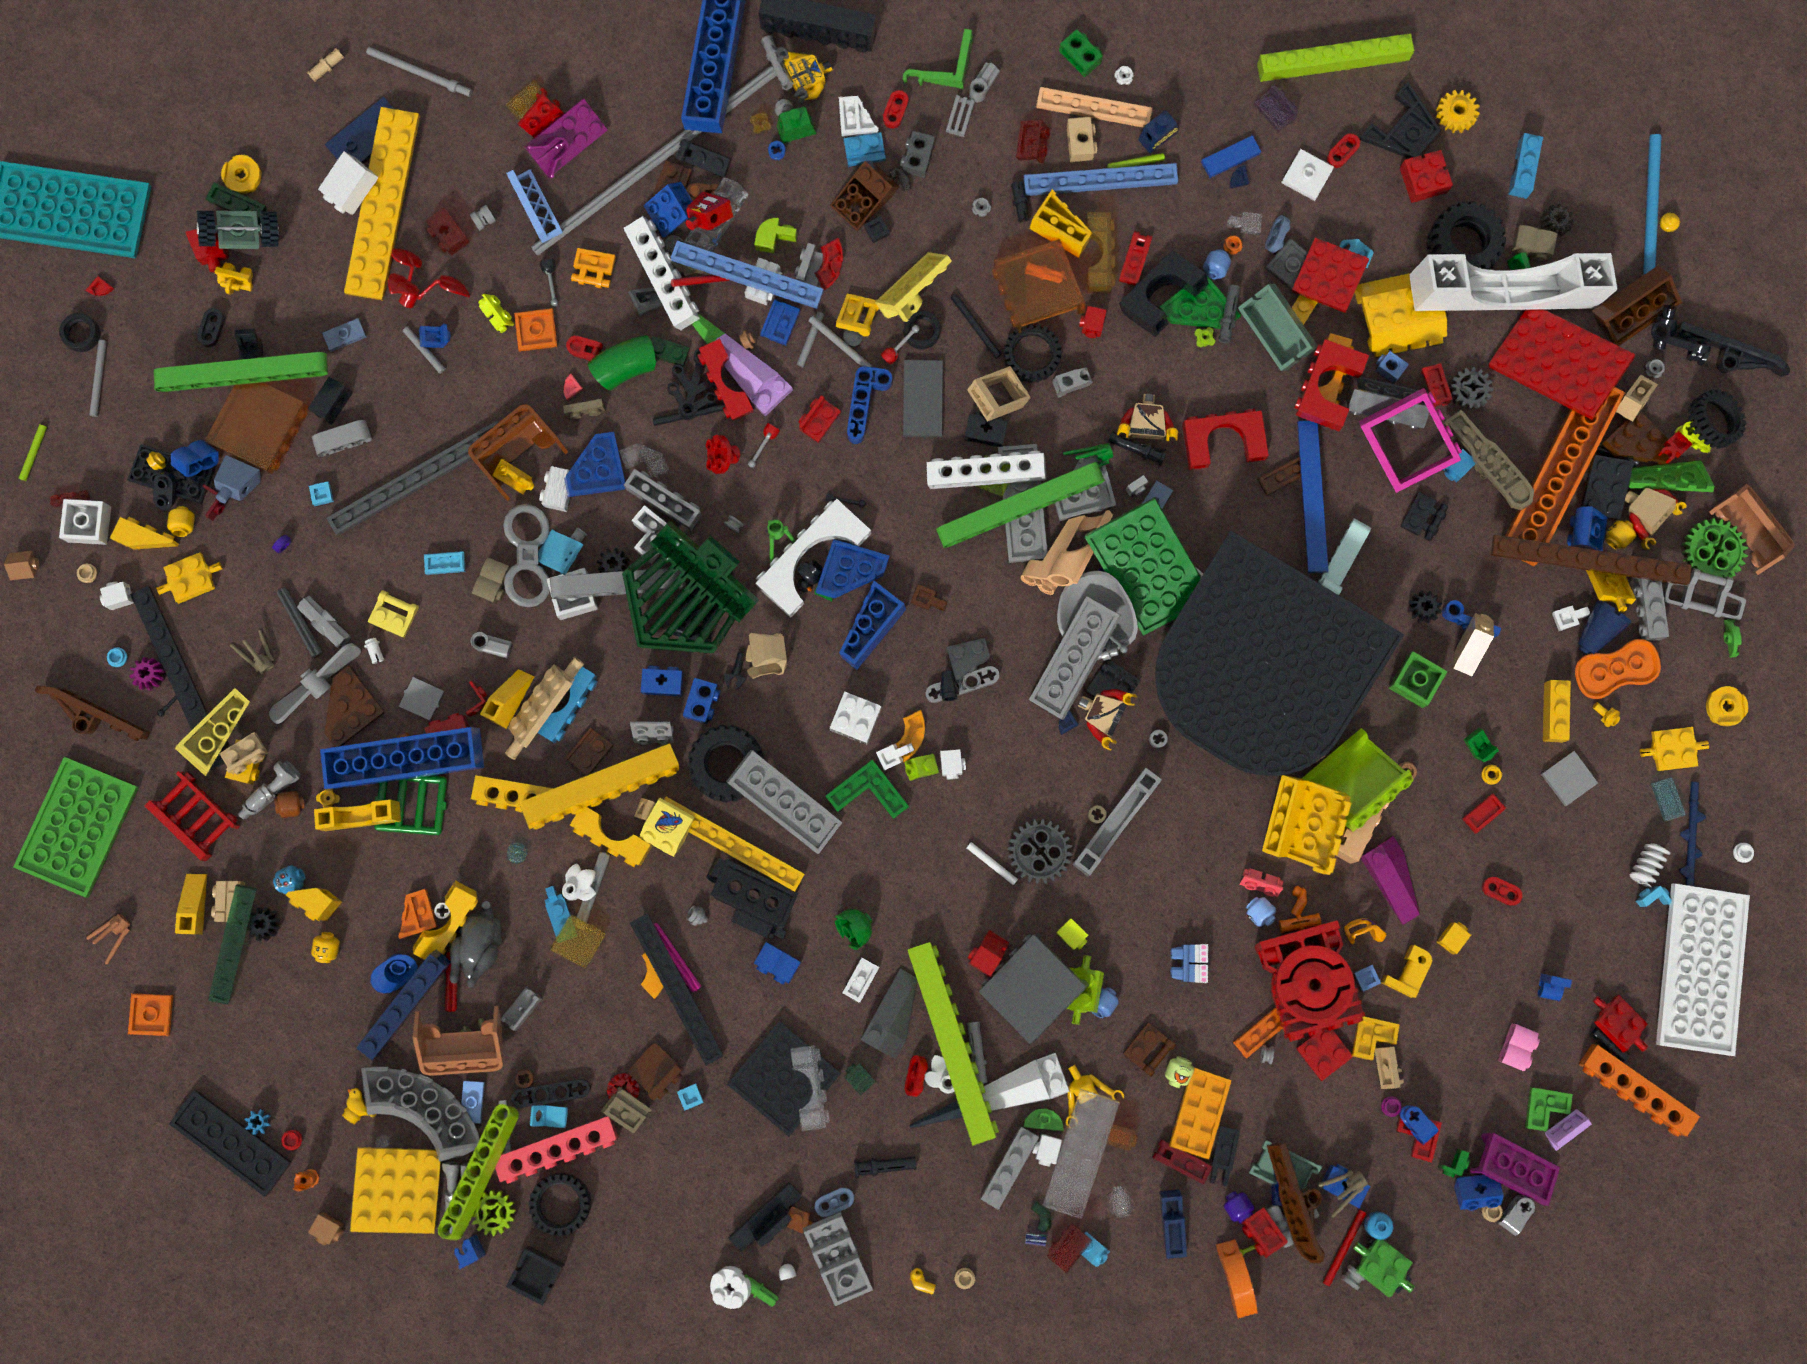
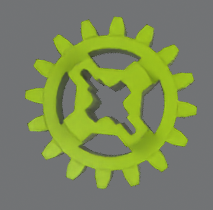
[472,1190,516,1236]

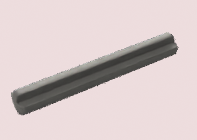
[277,587,322,658]

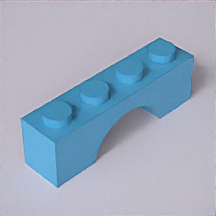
[537,667,598,743]

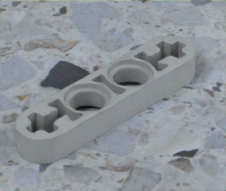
[925,666,999,703]

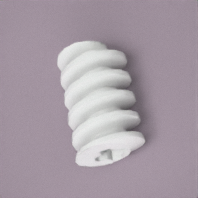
[1629,843,1671,888]

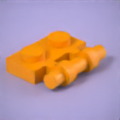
[571,248,616,288]

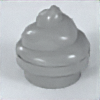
[686,905,708,926]

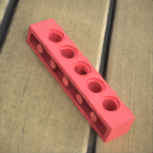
[495,1116,619,1184]

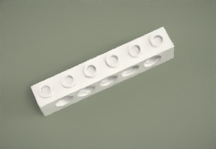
[624,216,700,330]
[927,451,1047,489]

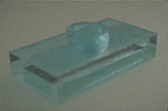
[1651,777,1686,822]

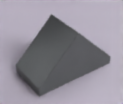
[628,287,663,317]

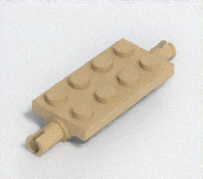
[505,657,584,760]

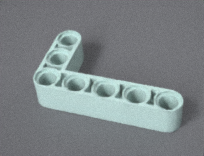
[1318,518,1371,595]

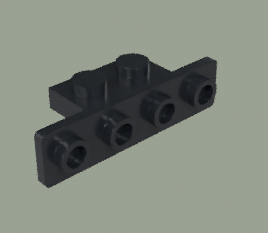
[728,1182,802,1251]

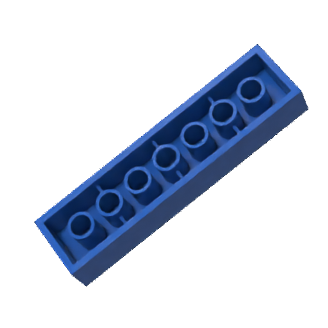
[681,0,746,133]
[320,727,484,789]

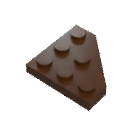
[1602,411,1669,465]
[324,666,385,747]

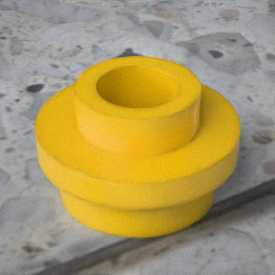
[1481,765,1502,785]

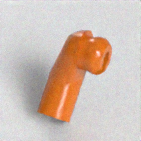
[1291,886,1307,916]

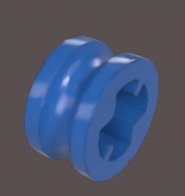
[768,141,786,160]

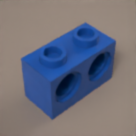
[683,678,720,724]

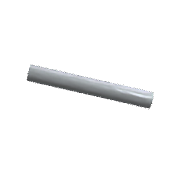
[796,312,824,367]
[403,326,446,374]

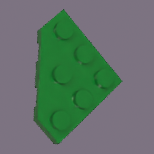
[1159,275,1241,329]

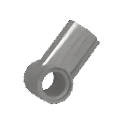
[969,63,1000,102]
[471,632,512,658]

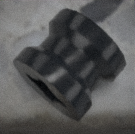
[1686,348,1711,366]

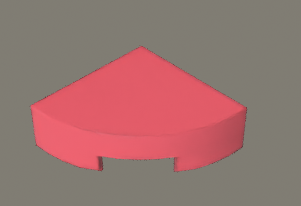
[564,374,583,401]

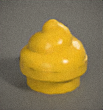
[1660,213,1680,232]

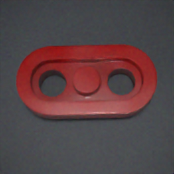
[883,90,908,129]
[1327,134,1360,168]
[1482,877,1522,906]
[905,1055,928,1097]

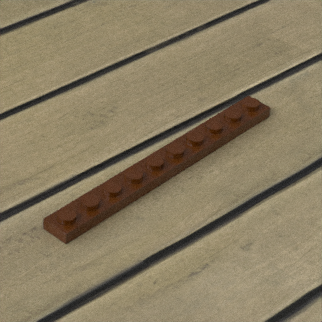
[1491,535,1692,586]

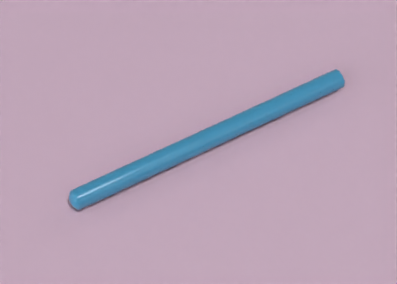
[1643,134,1662,275]

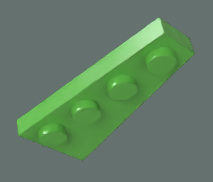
[1628,460,1715,492]

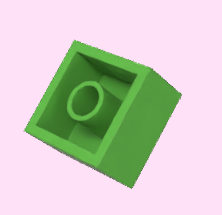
[1388,651,1448,708]

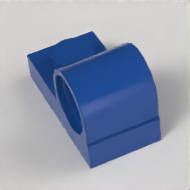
[1538,973,1572,1001]

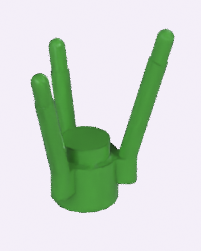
[767,520,796,563]

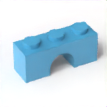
[1508,133,1543,199]

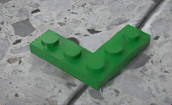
[825,759,909,819]

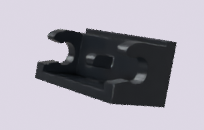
[308,377,353,425]

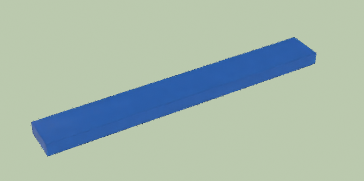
[1297,421,1328,573]

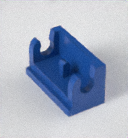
[455,1234,486,1269]

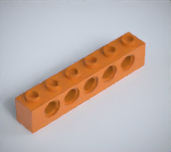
[1579,1044,1700,1137]

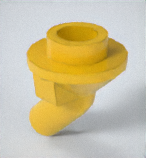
[1592,702,1620,727]

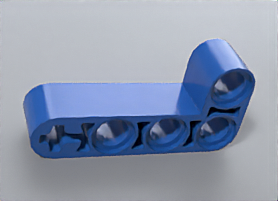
[847,366,892,444]

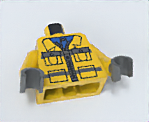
[775,47,832,104]

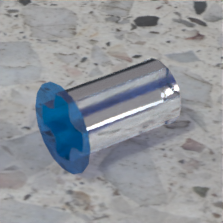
[1025,1232,1047,1247]

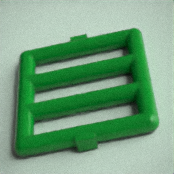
[374,775,447,835]

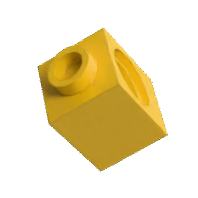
[1436,922,1471,954]

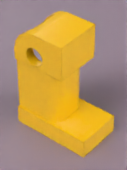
[1381,945,1432,998]

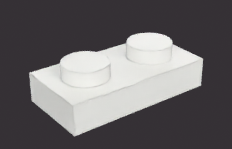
[843,958,879,1003]

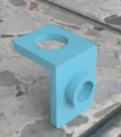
[1339,239,1373,268]
[530,1105,568,1128]

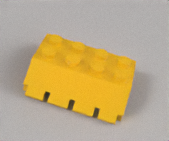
[1355,273,1447,357]
[1262,775,1351,875]

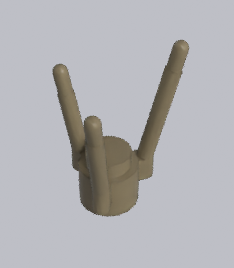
[230,630,275,674]
[1318,1170,1368,1217]

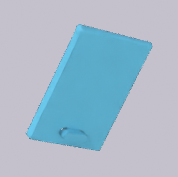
[538,529,583,575]

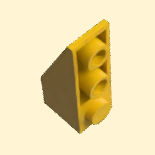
[110,517,179,549]
[480,669,534,729]
[175,874,207,935]

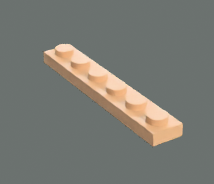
[1036,87,1152,128]

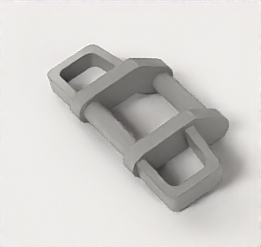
[1663,568,1746,620]

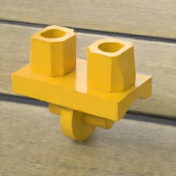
[214,262,253,295]

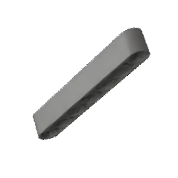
[549,568,686,599]

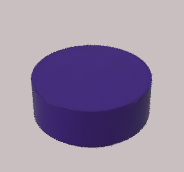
[272,534,291,553]

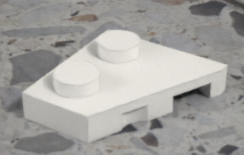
[839,96,878,136]

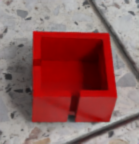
[1400,150,1453,203]

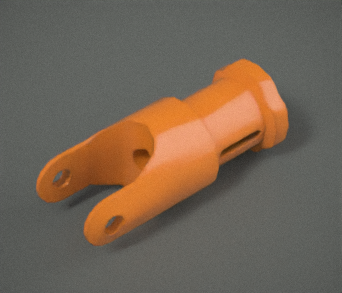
[293,1169,319,1191]

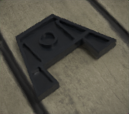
[1359,81,1441,159]

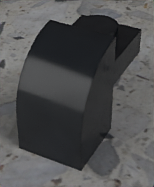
[234,328,264,360]

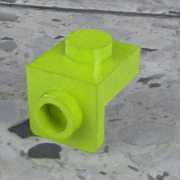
[905,754,939,781]

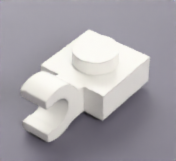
[1552,606,1590,631]
[876,743,914,770]

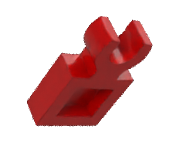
[1658,430,1692,463]

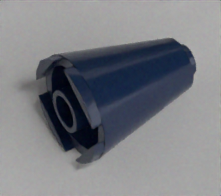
[1577,600,1632,655]

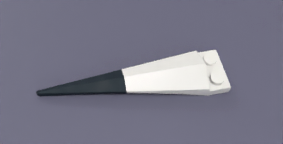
[909,1053,1070,1128]

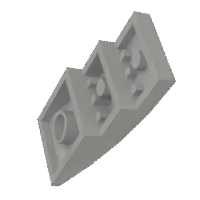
[803,1212,873,1306]

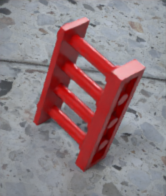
[144,771,240,861]

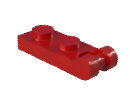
[1119,231,1153,286]

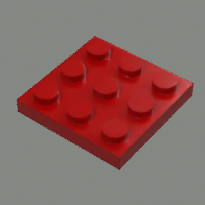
[1292,237,1369,313]

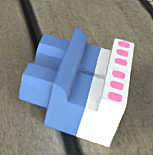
[1170,944,1208,983]

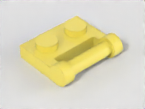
[368,590,419,638]

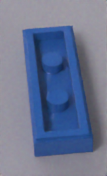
[1201,135,1261,178]

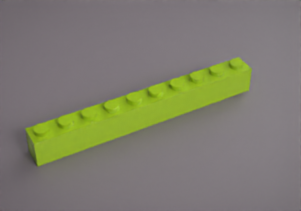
[907,942,999,1146]

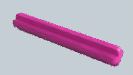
[654,923,701,992]

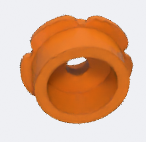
[1223,236,1243,255]

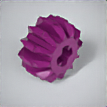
[129,657,165,691]

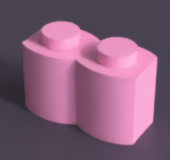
[1498,1023,1540,1071]

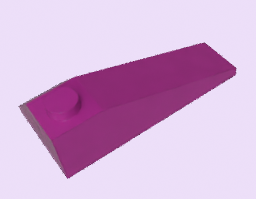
[1361,836,1420,925]

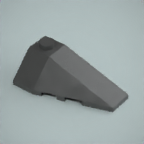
[861,968,917,1059]

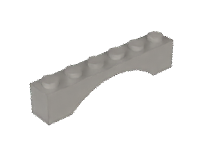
[1072,768,1162,876]

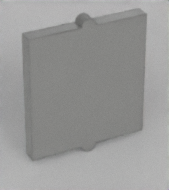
[399,677,445,720]

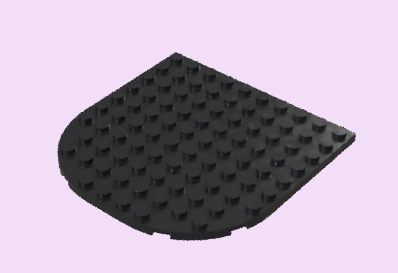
[1155,530,1404,776]

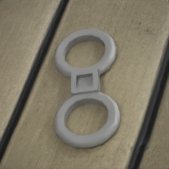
[503,504,550,608]

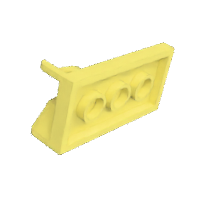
[875,252,952,322]

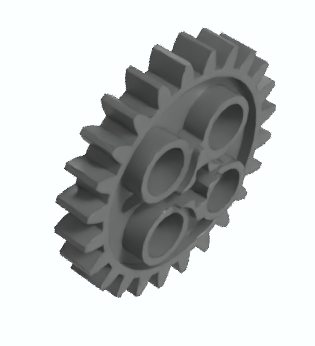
[1007,819,1072,884]

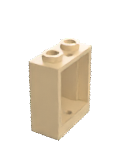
[967,366,1031,422]

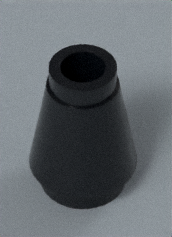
[940,671,959,701]

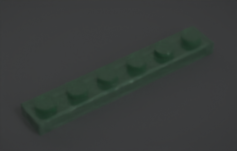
[208,884,257,1005]

